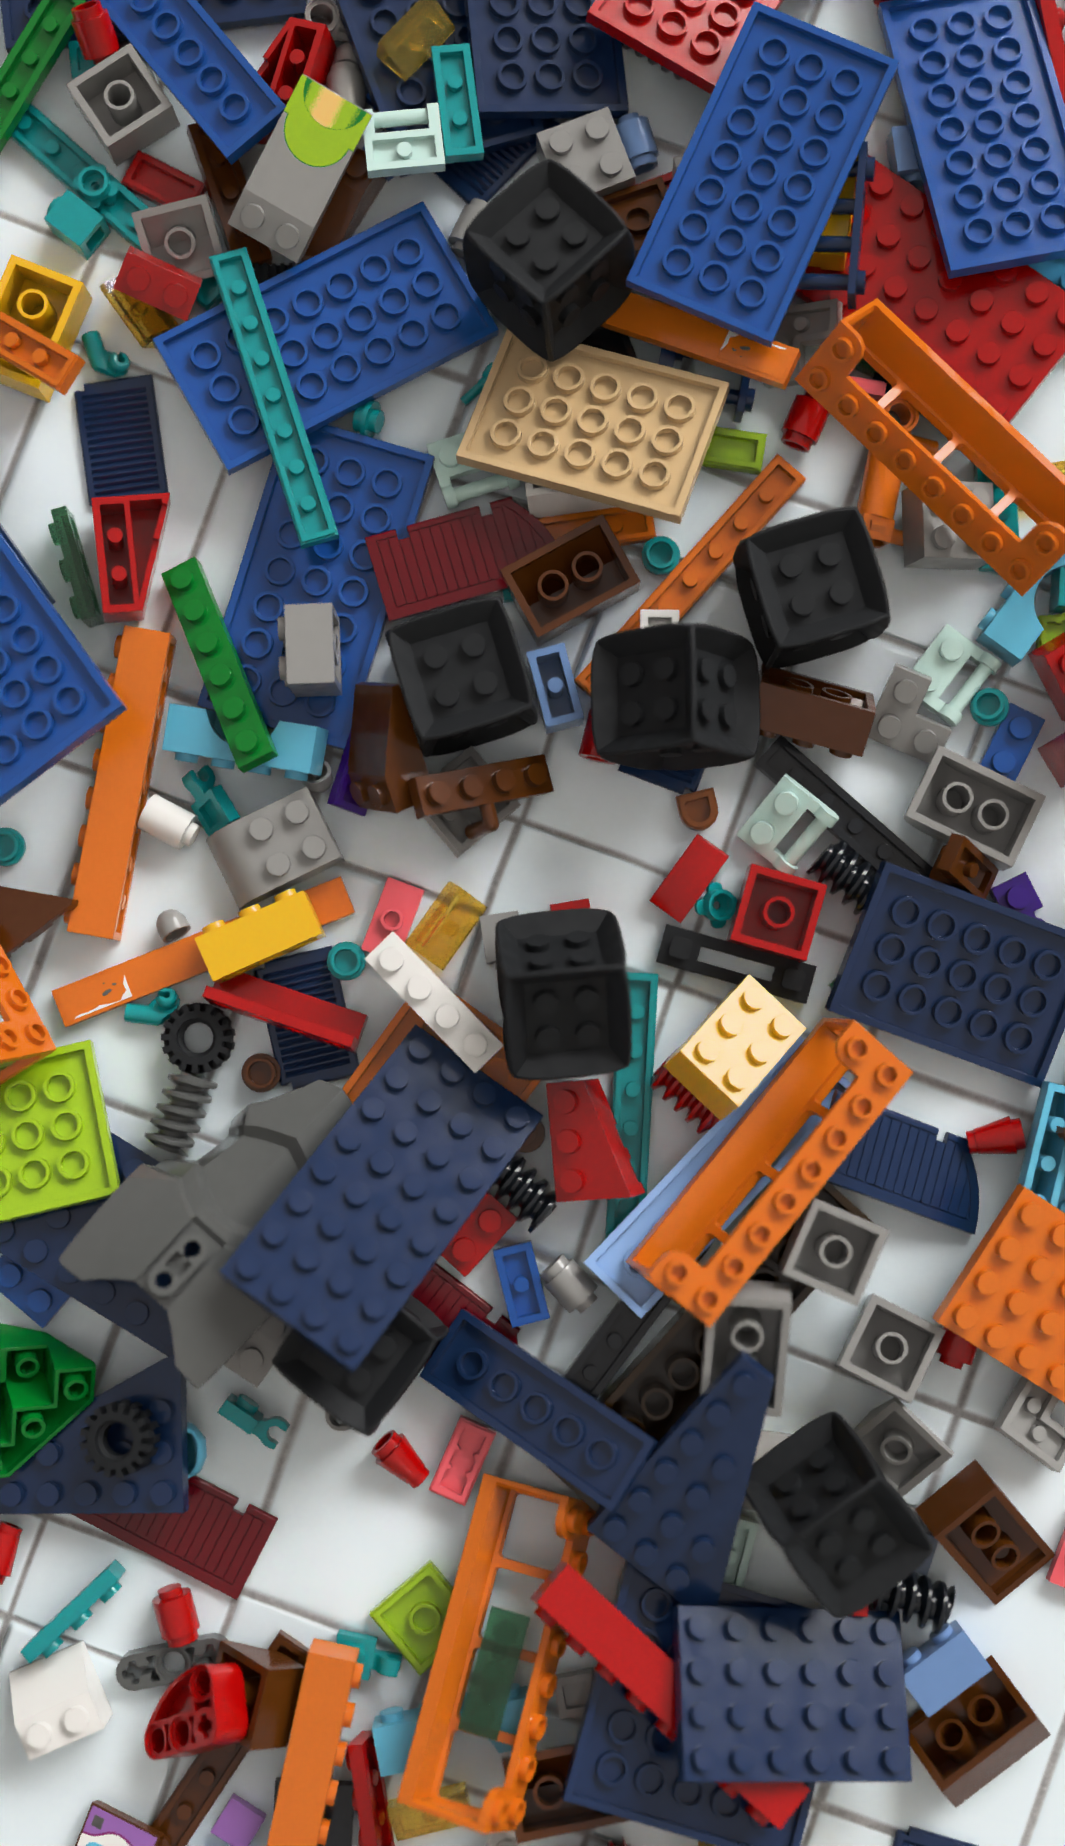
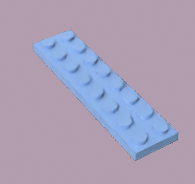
[583,1036,851,1319]

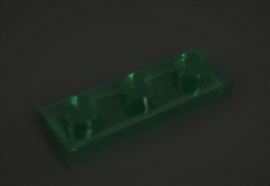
[48,506,104,628]
[458,1605,530,1741]

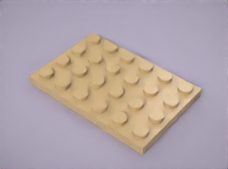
[456,329,730,524]

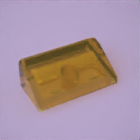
[376,0,456,82]
[100,277,179,348]
[406,881,488,970]
[387,1781,471,1841]

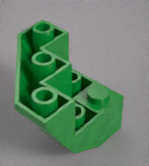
[0,1323,96,1478]

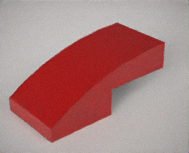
[649,834,729,923]

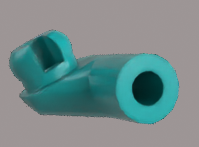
[81,331,130,378]
[124,988,180,1026]

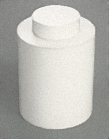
[137,794,201,850]

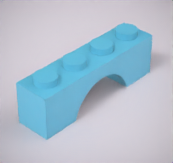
[976,554,1065,667]
[162,703,329,782]
[372,1683,538,1777]

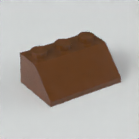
[500,514,641,646]
[759,664,876,759]
[908,1655,1051,1808]
[502,1743,631,1843]

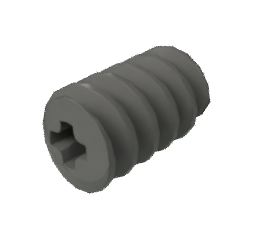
[144,1071,218,1157]

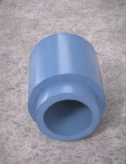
[616,112,659,176]

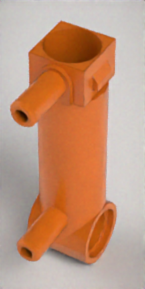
[857,396,939,548]

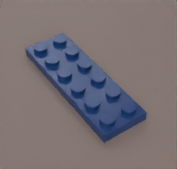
[100,0,286,165]

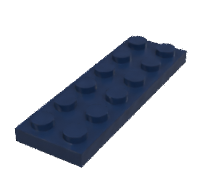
[419,1308,659,1512]

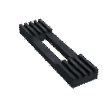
[656,924,817,1004]

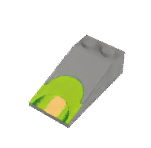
[227,73,373,263]

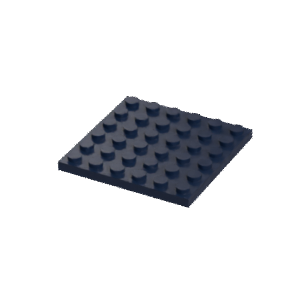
[561,1560,816,1846]

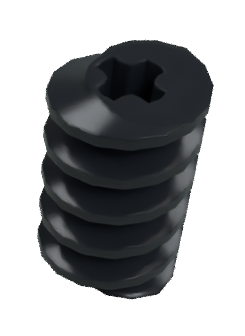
[806,840,877,916]
[493,1156,557,1233]
[872,1572,956,1634]

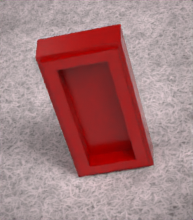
[121,150,207,206]

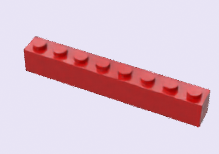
[530,1561,810,1830]

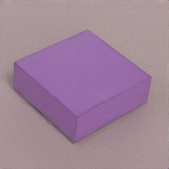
[211,1793,267,1846]

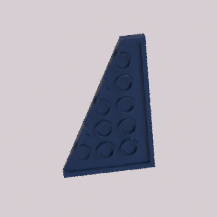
[587,1350,774,1606]
[0,1354,189,1514]

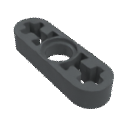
[116,1633,228,1691]

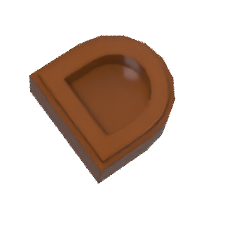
[675,787,718,831]

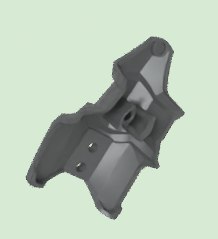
[59,1079,352,1388]

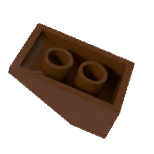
[301,147,386,262]
[348,682,429,813]
[915,1459,1056,1605]

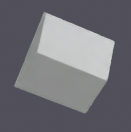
[131,194,223,279]
[854,1397,954,1497]

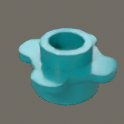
[73,163,119,209]
[695,882,737,928]

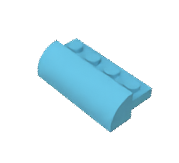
[1017,1081,1065,1213]

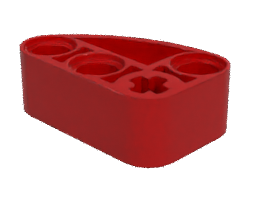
[144,1662,248,1760]

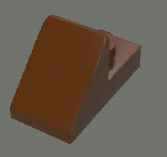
[929,833,999,899]

